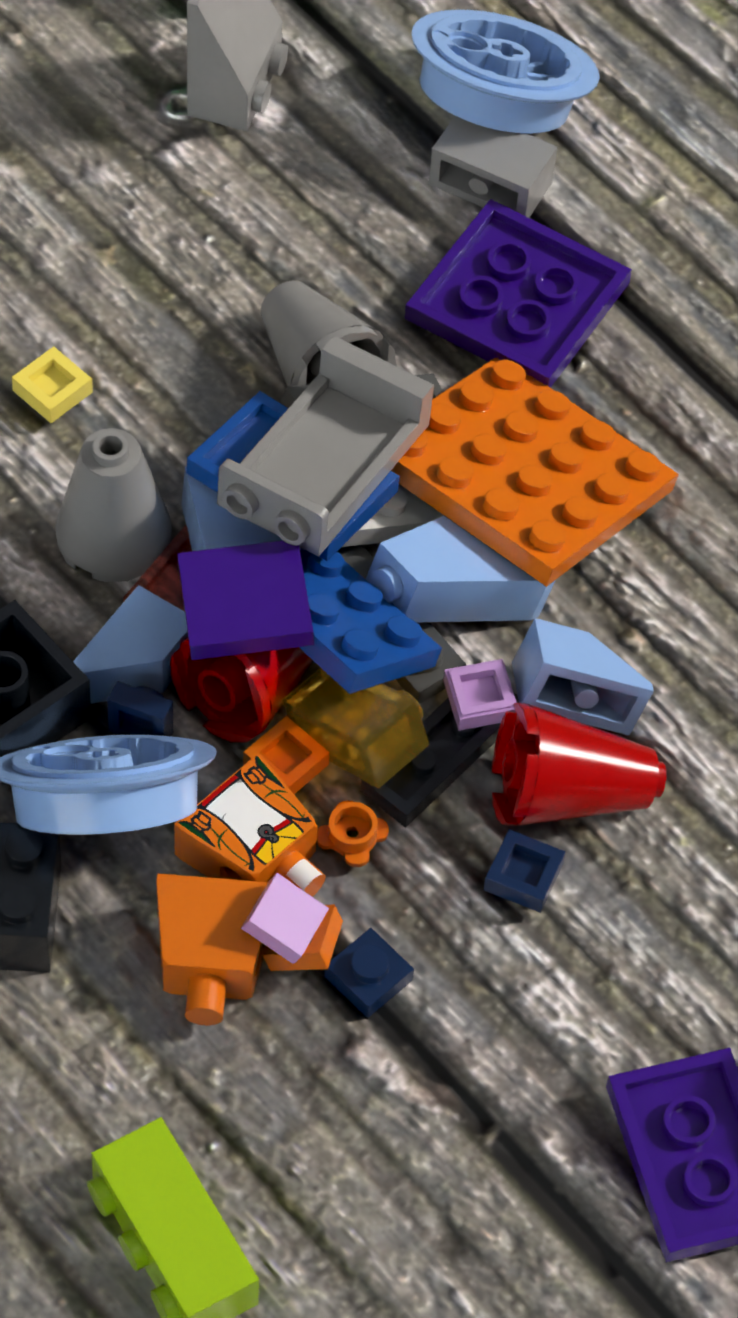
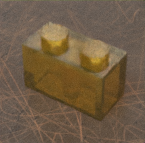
[283,668,430,789]

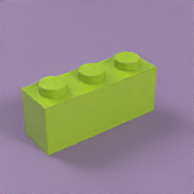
[87,1117,260,1318]

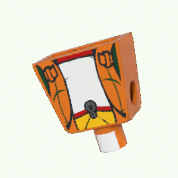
[174,753,326,897]

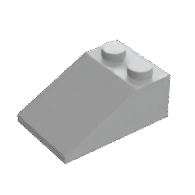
[187,0,288,132]

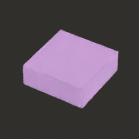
[443,659,516,731]
[241,873,329,964]

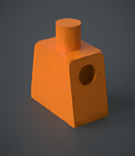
[156,873,268,1026]

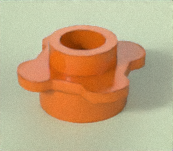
[317,800,389,867]

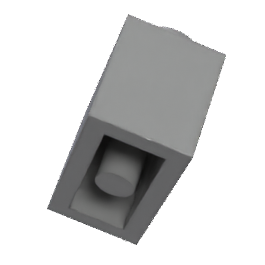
[429,116,558,218]

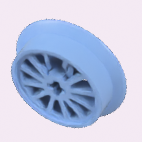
[412,9,600,133]
[0,735,217,835]

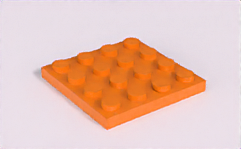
[391,357,679,587]

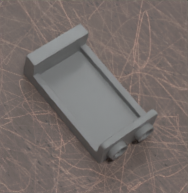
[217,335,434,557]

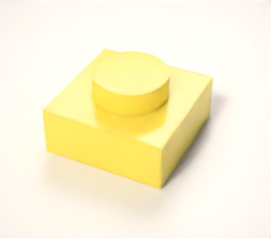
[12,346,93,423]

